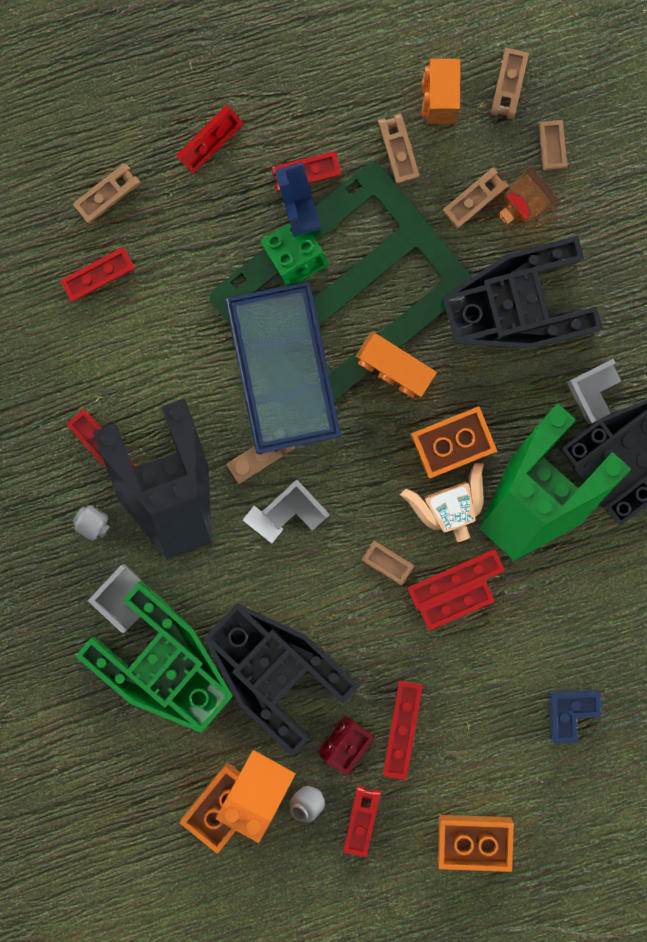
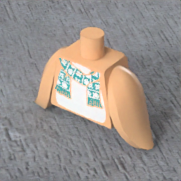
[399,463,484,542]

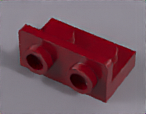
[318,715,375,776]

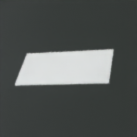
[243,506,283,543]

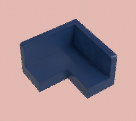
[275,163,322,237]
[548,689,601,743]

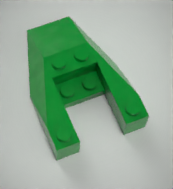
[479,403,631,561]
[75,581,233,733]

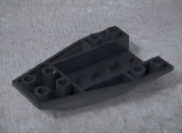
[561,399,647,526]

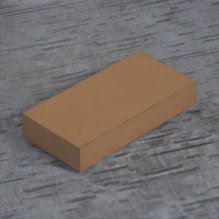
[538,120,568,171]
[361,540,415,586]

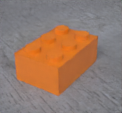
[422,59,460,125]
[355,332,437,398]
[410,406,497,479]
[180,762,240,854]
[437,815,514,872]

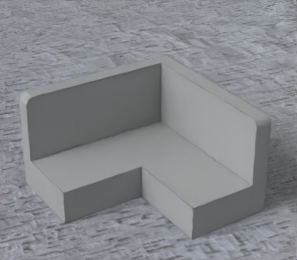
[567,359,621,425]
[261,479,330,531]
[88,564,142,634]

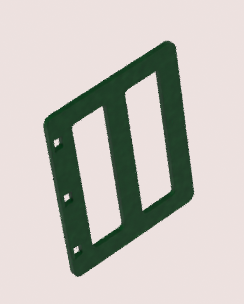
[210,162,472,418]

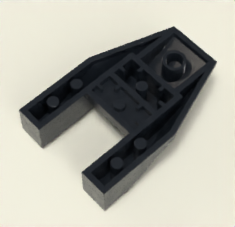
[443,236,603,349]
[93,398,211,559]
[204,603,360,757]

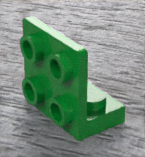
[261,223,329,286]

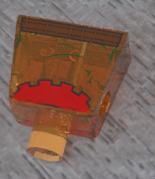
[498,165,560,224]

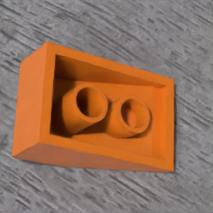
[216,750,296,843]

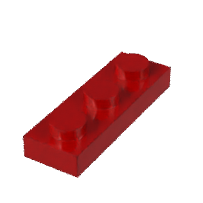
[176,105,244,174]
[60,247,136,302]
[419,580,495,631]

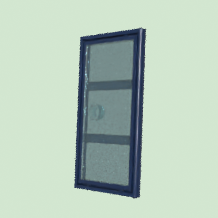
[225,281,341,455]

